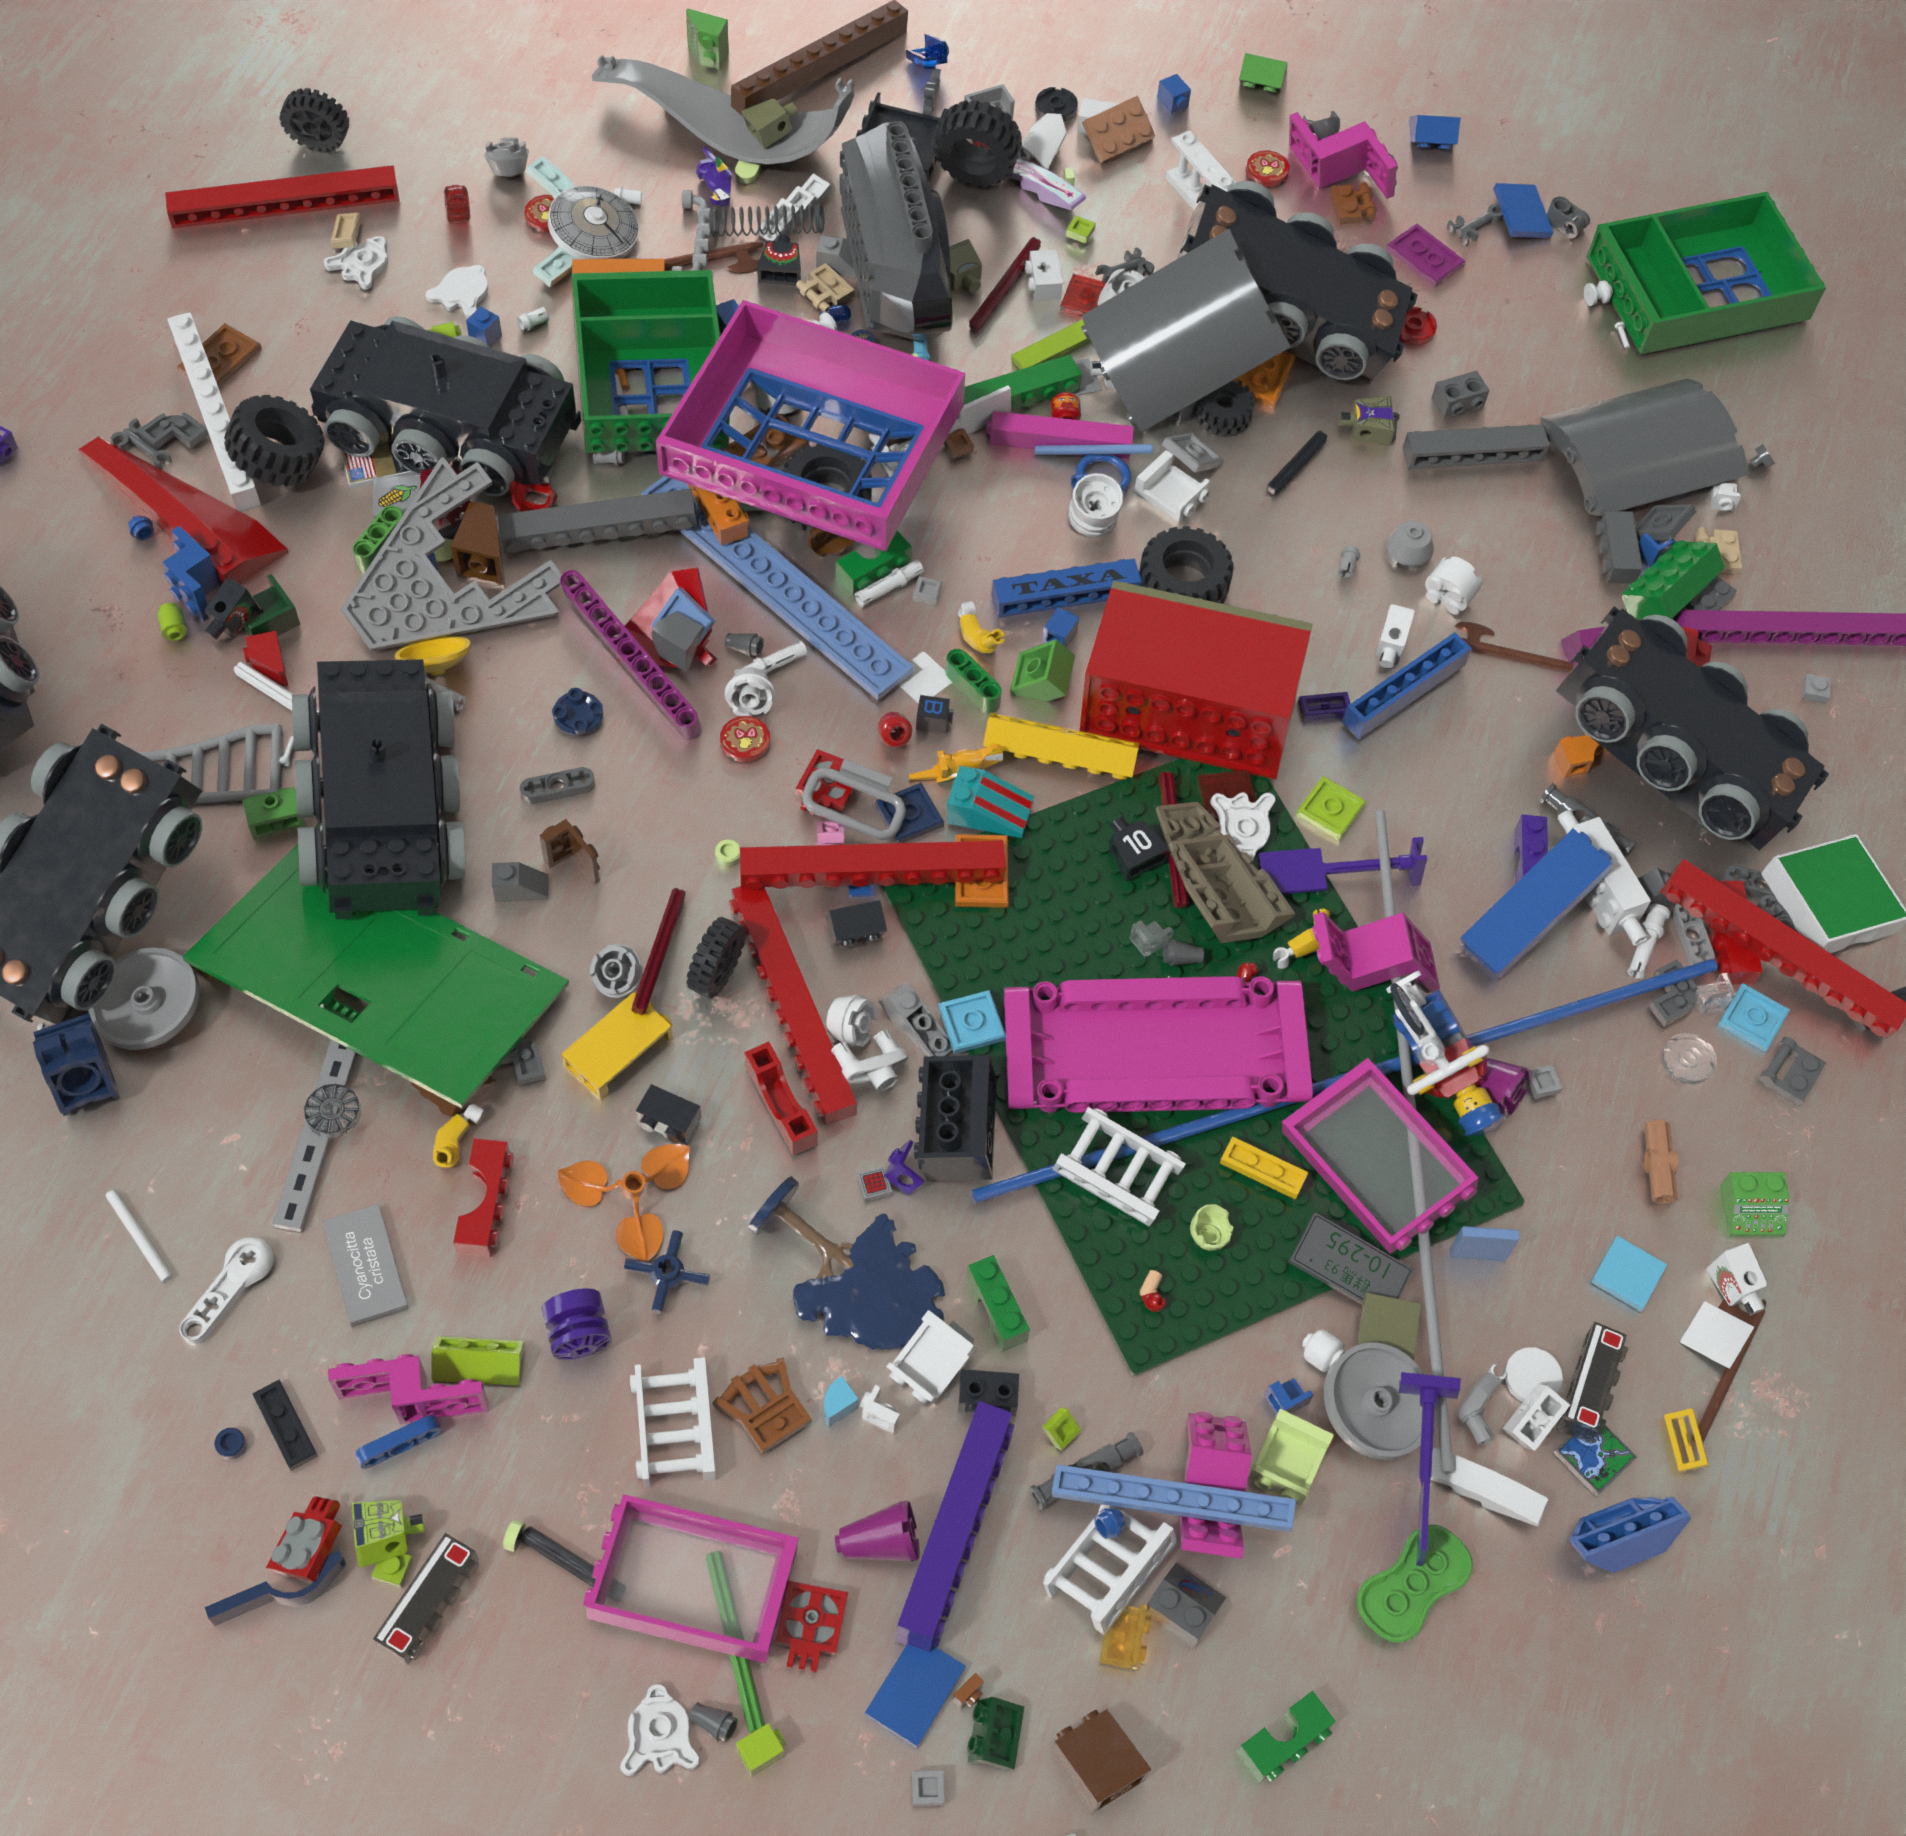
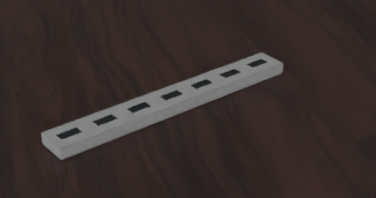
[272,1039,357,1232]

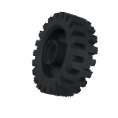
[279,88,350,152]
[686,917,746,999]

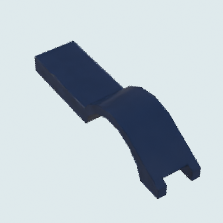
[205,1550,346,1626]

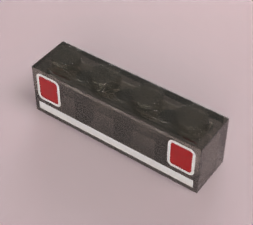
[1556,1321,1628,1443]
[373,1533,479,1665]

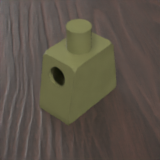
[741,99,798,149]

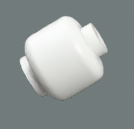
[1302,1329,1346,1372]

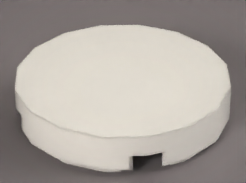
[1504,1347,1563,1402]

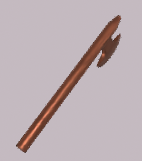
[664,242,764,273]
[1455,622,1573,672]
[1692,1299,1767,1443]

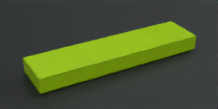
[1011,320,1091,370]

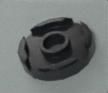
[1035,87,1078,122]

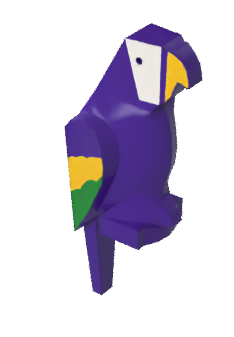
[696,147,732,207]

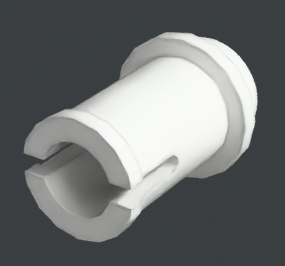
[614,186,642,205]
[517,307,549,331]

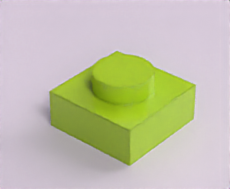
[1066,215,1096,244]
[1042,1407,1081,1450]
[371,1554,413,1588]

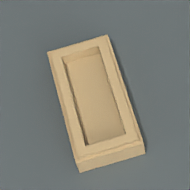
[330,212,362,249]

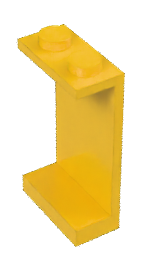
[561,992,673,1101]

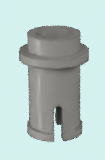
[593,450,624,466]
[1338,546,1360,578]

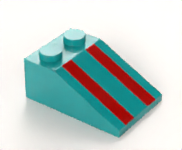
[946,766,1034,838]

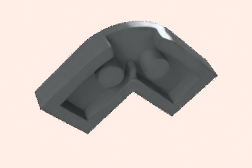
[138,412,209,449]
[1648,960,1698,1027]
[500,1037,546,1086]

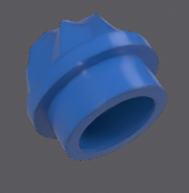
[128,515,154,541]
[1094,1508,1125,1539]

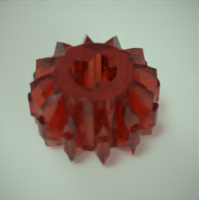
[444,184,470,225]

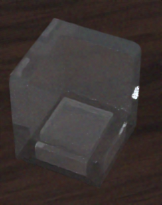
[1130,920,1173,957]
[1696,973,1736,1014]

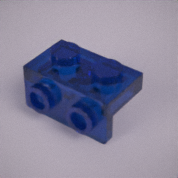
[906,33,949,69]

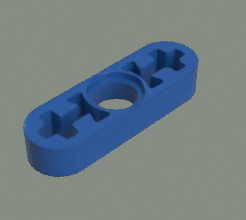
[355,1415,442,1469]

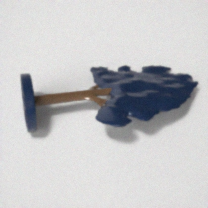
[748,1176,946,1350]

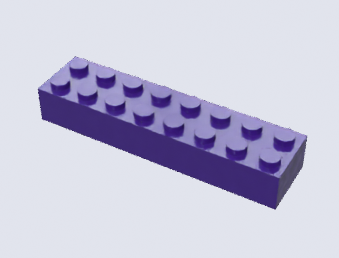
[895,1401,1015,1652]

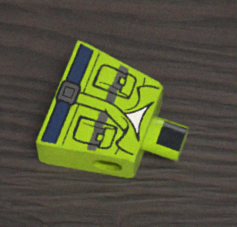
[351,1500,424,1568]

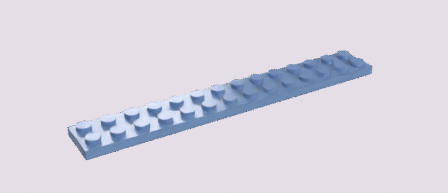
[641,476,914,700]

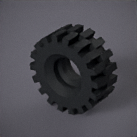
[1195,380,1255,437]

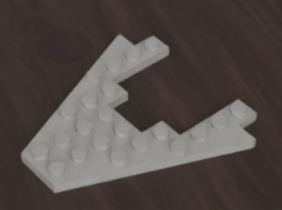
[341,457,562,652]

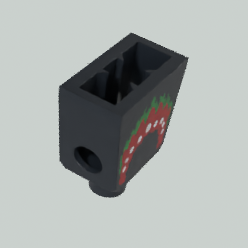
[757,235,801,286]
[204,577,261,641]

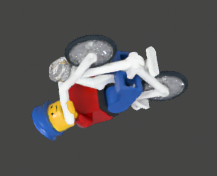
[1386,970,1506,1137]

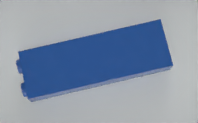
[1460,828,1612,980]

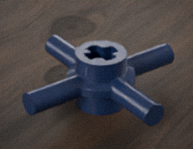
[624,1230,710,1314]

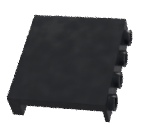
[856,92,949,183]

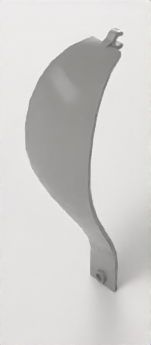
[592,55,855,164]

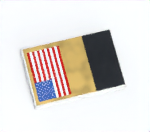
[340,441,418,489]

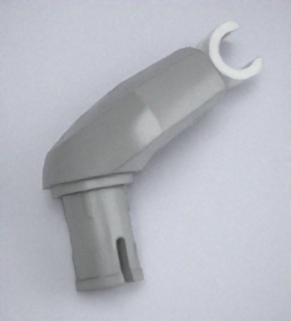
[1458,1364,1507,1446]

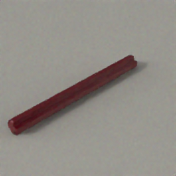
[969,237,1041,331]
[1159,772,1189,908]
[631,888,686,1015]

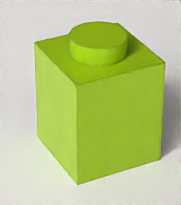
[735,1723,786,1777]

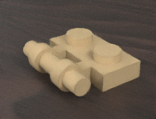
[796,263,855,313]
[1695,527,1742,574]

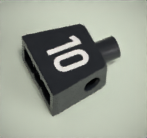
[1109,817,1169,882]

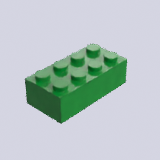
[1621,540,1725,620]

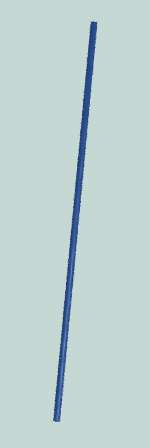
[971,959,1718,1203]

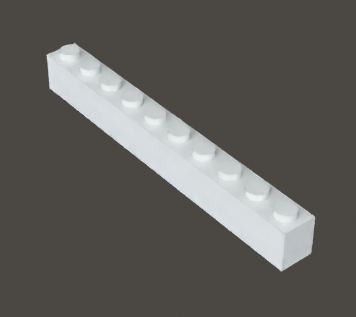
[167,312,261,511]

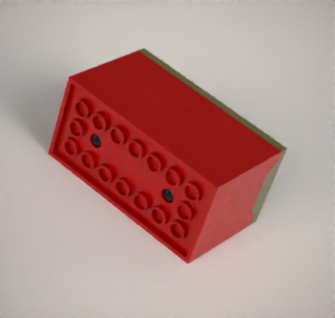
[1079,580,1313,779]

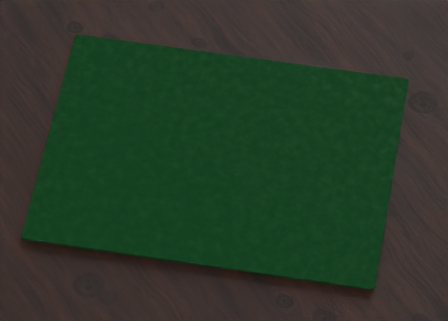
[881,758,1524,1376]

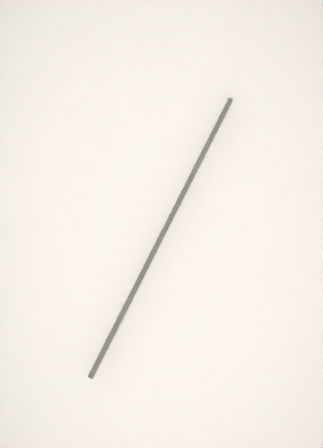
[1375,810,1454,1474]

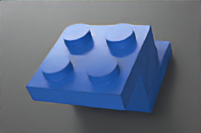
[162,526,220,621]

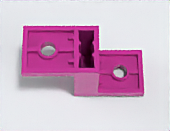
[1289,112,1398,199]
[1312,912,1440,992]
[1179,1411,1252,1559]

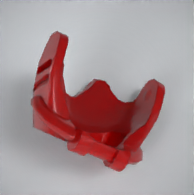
[510,481,558,512]

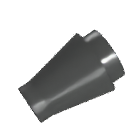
[725,633,764,658]
[1163,939,1204,966]
[689,1702,738,1742]

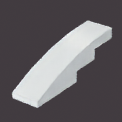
[755,174,832,241]
[1430,1447,1549,1527]

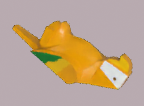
[909,744,1003,783]

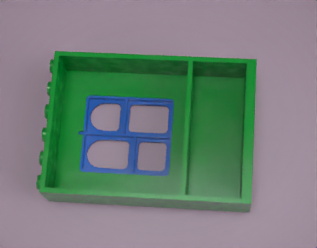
[1586,192,1826,354]
[572,270,730,453]

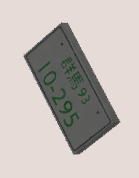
[1288,1212,1414,1305]

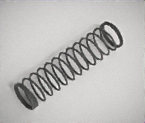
[709,204,825,237]

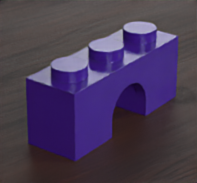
[1514,814,1548,884]

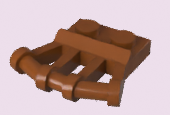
[712,1357,812,1454]

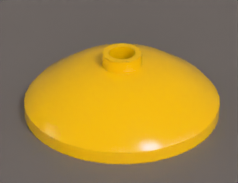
[395,637,471,675]

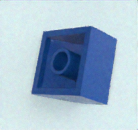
[1409,115,1461,149]

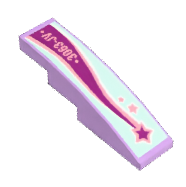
[1008,158,1086,210]

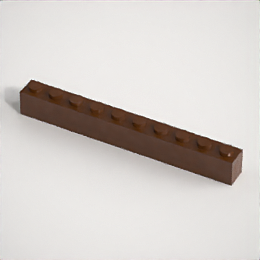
[731,0,908,116]

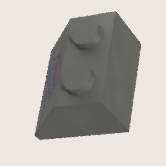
[1143,1563,1227,1648]

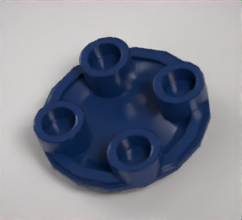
[552,688,603,735]

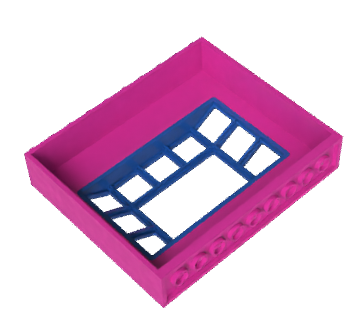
[656,300,965,551]

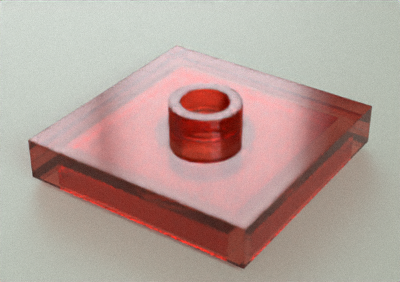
[1060,273,1106,316]
[1197,770,1256,822]

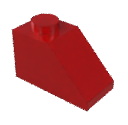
[243,631,288,686]

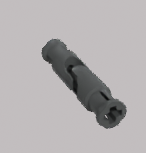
[1540,783,1637,859]
[1029,1432,1144,1511]

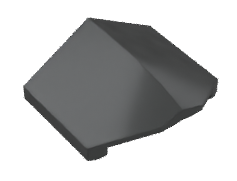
[651,611,705,672]

